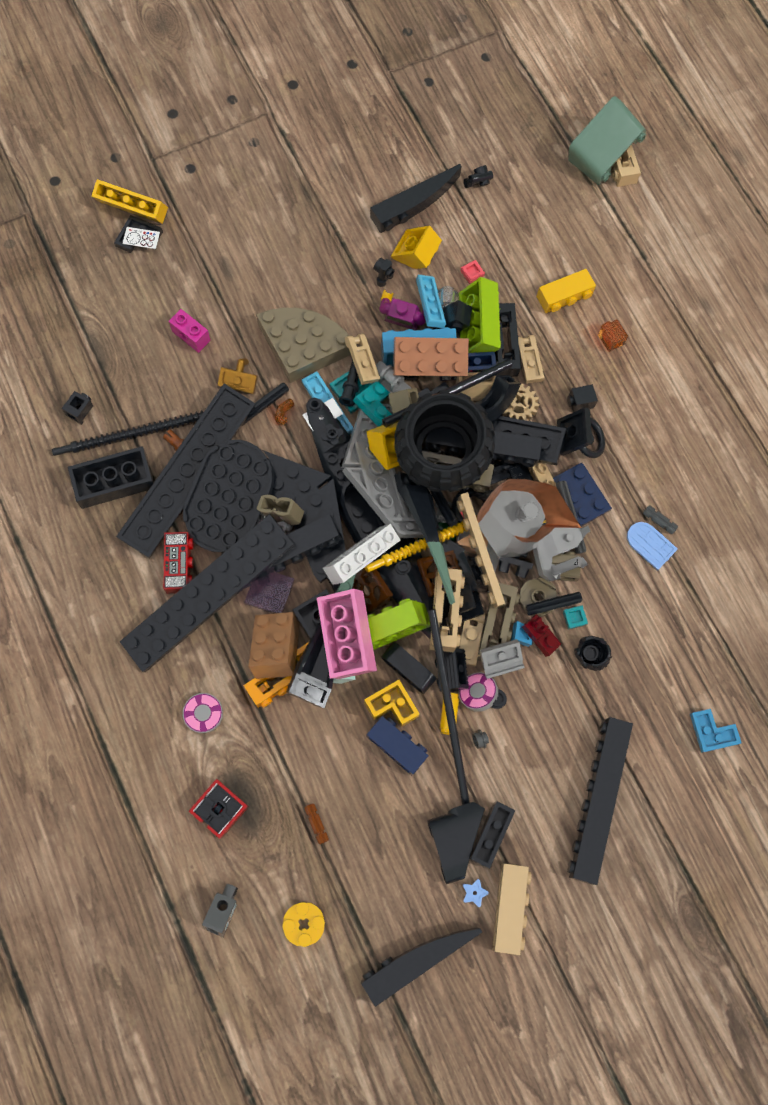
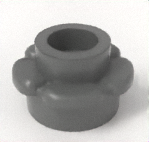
[472,729,489,749]

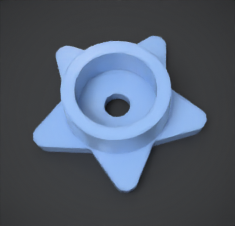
[463,879,489,907]

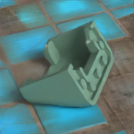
[568,96,646,185]

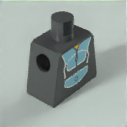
[202,884,238,938]

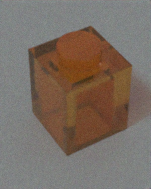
[598,319,628,352]

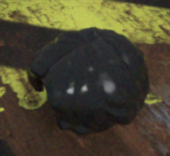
[574,636,612,671]

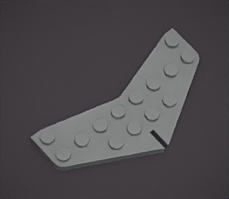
[341,404,424,538]

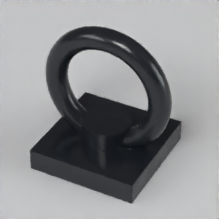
[557,407,605,458]

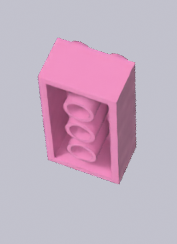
[317,589,377,679]

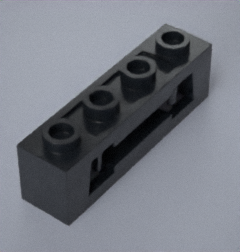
[495,303,521,377]

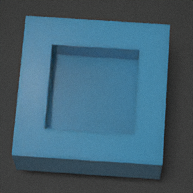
[511,621,532,647]

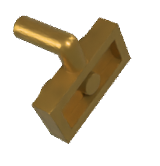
[218,358,258,394]

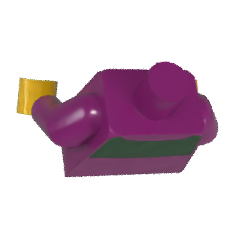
[379,290,426,331]

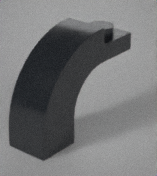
[475,375,521,422]

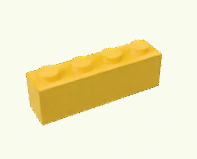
[92,179,168,224]

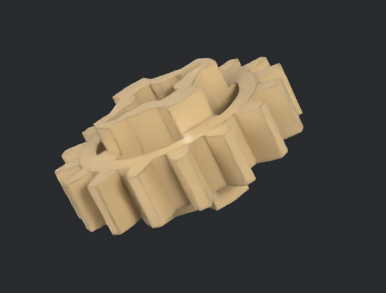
[502,384,539,421]

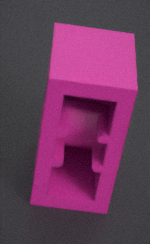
[169,309,211,353]

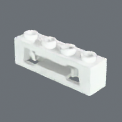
[323,524,400,585]

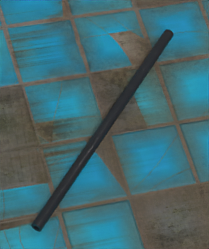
[428,609,470,805]

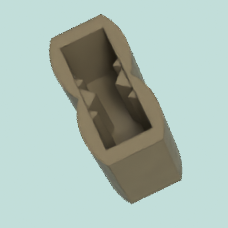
[257,495,304,525]

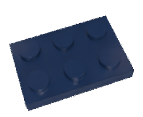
[553,463,612,527]

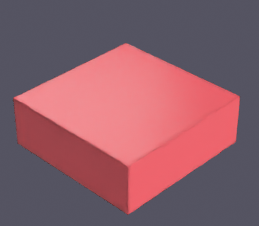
[460,260,485,284]

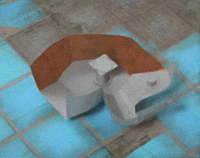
[477,479,590,582]

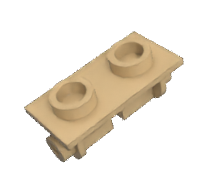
[529,462,557,488]

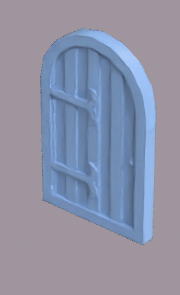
[627,522,678,570]

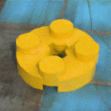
[282,902,325,947]

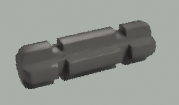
[643,505,678,534]

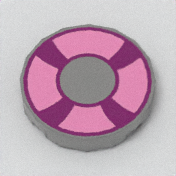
[459,672,498,712]
[183,693,223,733]

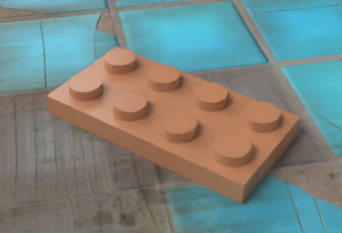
[393,337,469,377]

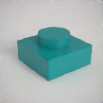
[563,605,588,630]

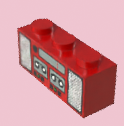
[163,532,194,594]

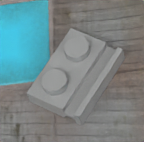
[479,639,525,679]

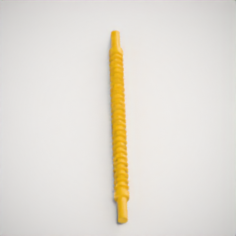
[365,515,478,572]

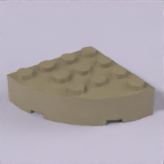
[256,308,351,383]

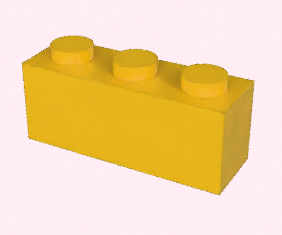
[536,269,596,313]

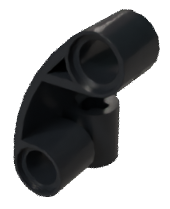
[427,802,485,884]

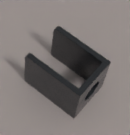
[443,584,484,622]

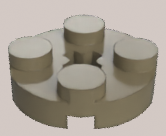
[519,578,558,617]

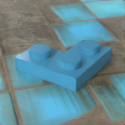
[690,709,741,753]

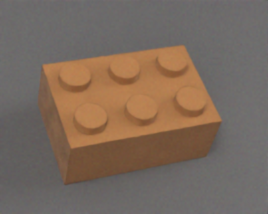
[248,612,300,679]

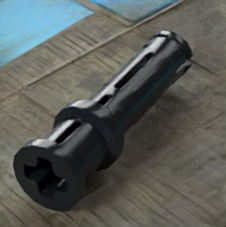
[339,359,359,407]

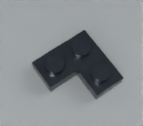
[114,215,163,253]

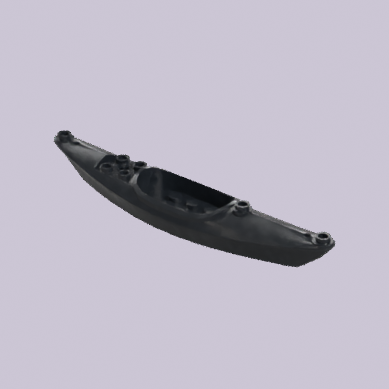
[306,397,450,639]

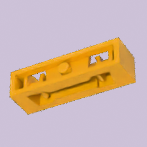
[243,642,309,708]

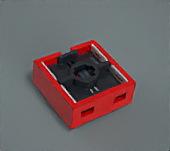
[189,779,249,839]

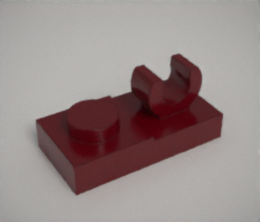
[522,614,561,657]

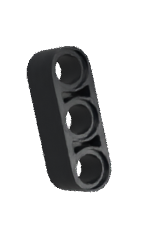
[381,642,437,694]

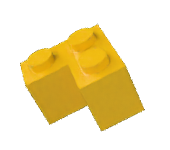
[364,680,420,727]

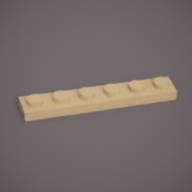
[457,492,505,608]

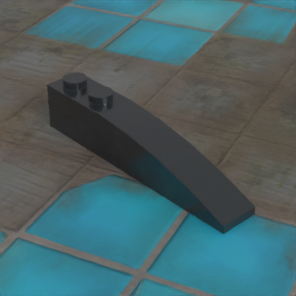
[370,164,462,233]
[361,927,482,1007]

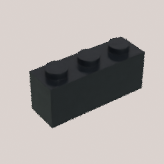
[470,801,516,869]

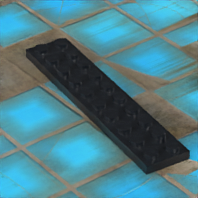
[116,383,256,559]
[120,514,295,672]

